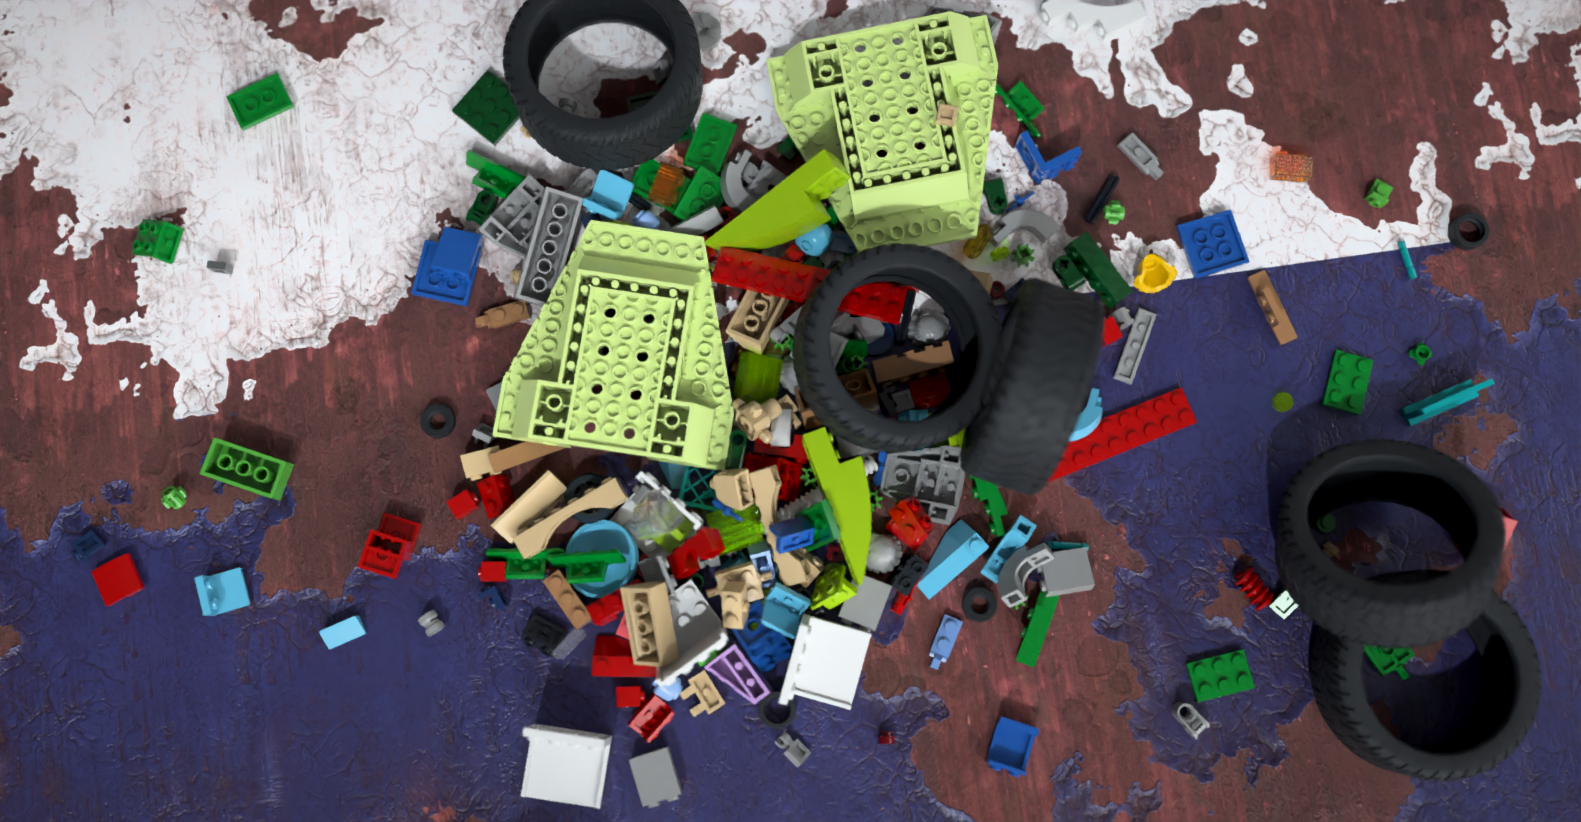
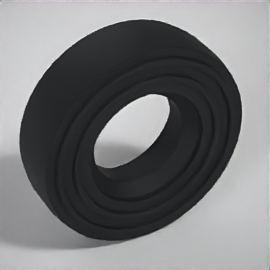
[420,404,456,439]
[962,587,997,622]

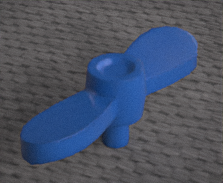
[1005,190,1035,214]
[873,452,887,486]
[712,499,743,522]

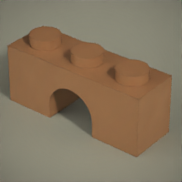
[543,570,592,629]

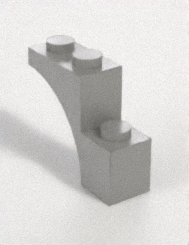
[832,317,885,344]

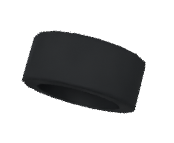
[1448,213,1490,251]
[758,690,796,729]

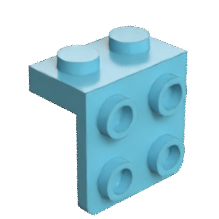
[582,170,634,221]
[761,582,811,639]

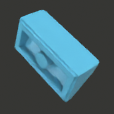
[319,615,367,650]

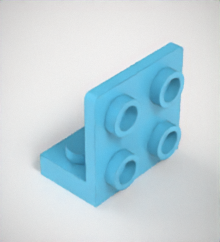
[195,568,250,616]

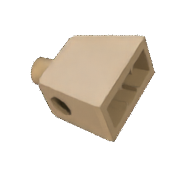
[710,468,754,511]

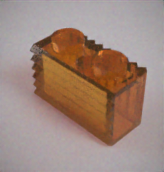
[1269,151,1313,183]
[648,162,686,208]

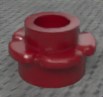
[990,281,1006,299]
[826,544,844,563]
[877,732,896,744]

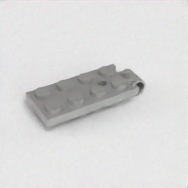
[741,160,828,209]

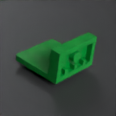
[131,219,184,264]

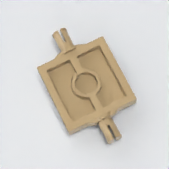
[706,561,773,602]

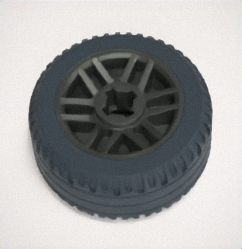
[564,472,615,524]

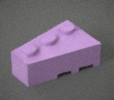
[704,641,773,704]

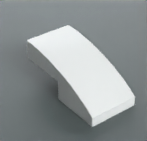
[770,409,792,447]

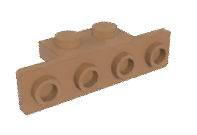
[1247,270,1298,345]

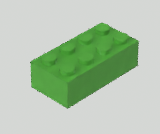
[200,437,294,501]

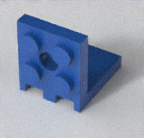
[1015,130,1082,184]
[731,599,793,673]

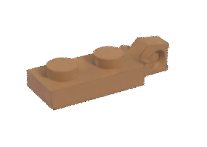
[475,301,531,329]

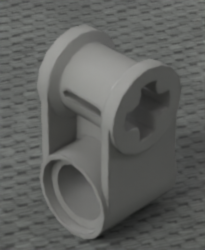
[1171,702,1210,740]

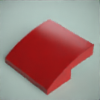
[91,553,145,607]

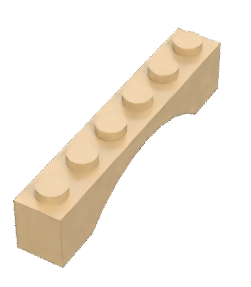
[749,464,812,587]
[512,477,630,559]

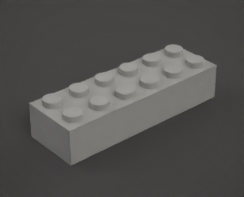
[513,187,583,307]

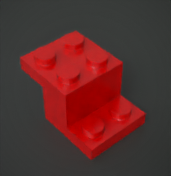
[742,453,803,502]
[357,512,422,579]

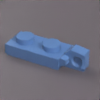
[929,614,963,670]

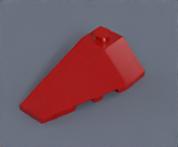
[592,636,656,677]

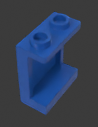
[431,227,484,282]
[985,715,1039,777]

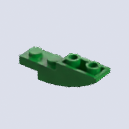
[968,475,1008,538]

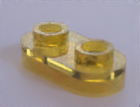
[963,224,993,259]

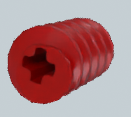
[1233,566,1274,611]

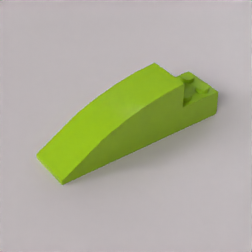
[704,149,851,252]
[802,427,871,588]

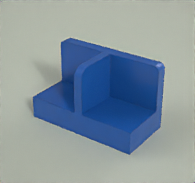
[769,516,815,554]

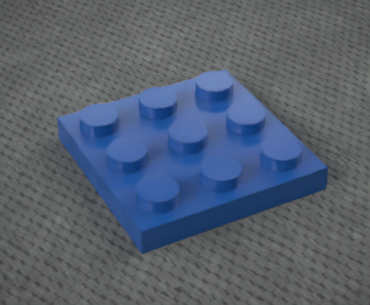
[1176,209,1250,280]
[411,240,481,307]

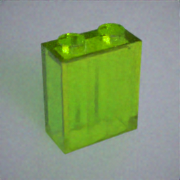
[733,352,783,405]
[705,505,765,556]

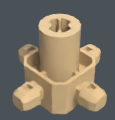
[732,398,782,444]

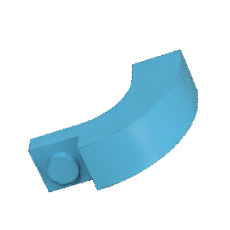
[1070,388,1103,441]
[980,515,1037,584]

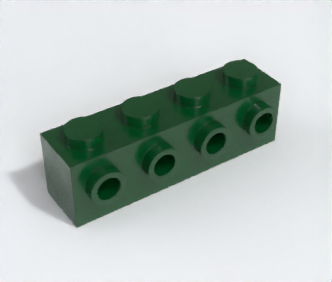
[1063,231,1133,309]

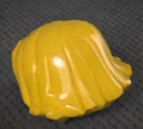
[1133,253,1178,293]

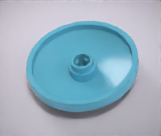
[565,520,639,599]

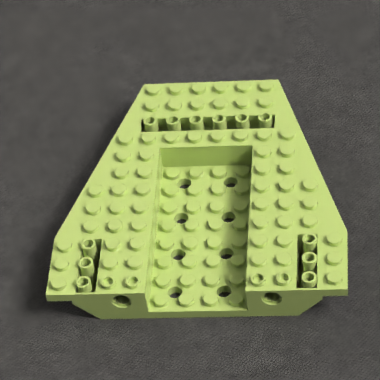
[766,11,998,253]
[492,220,734,471]

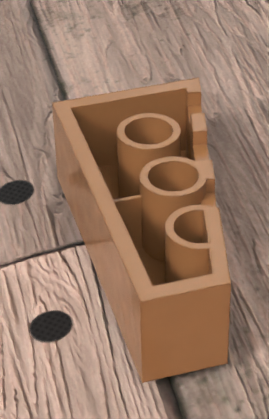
[871,340,954,388]

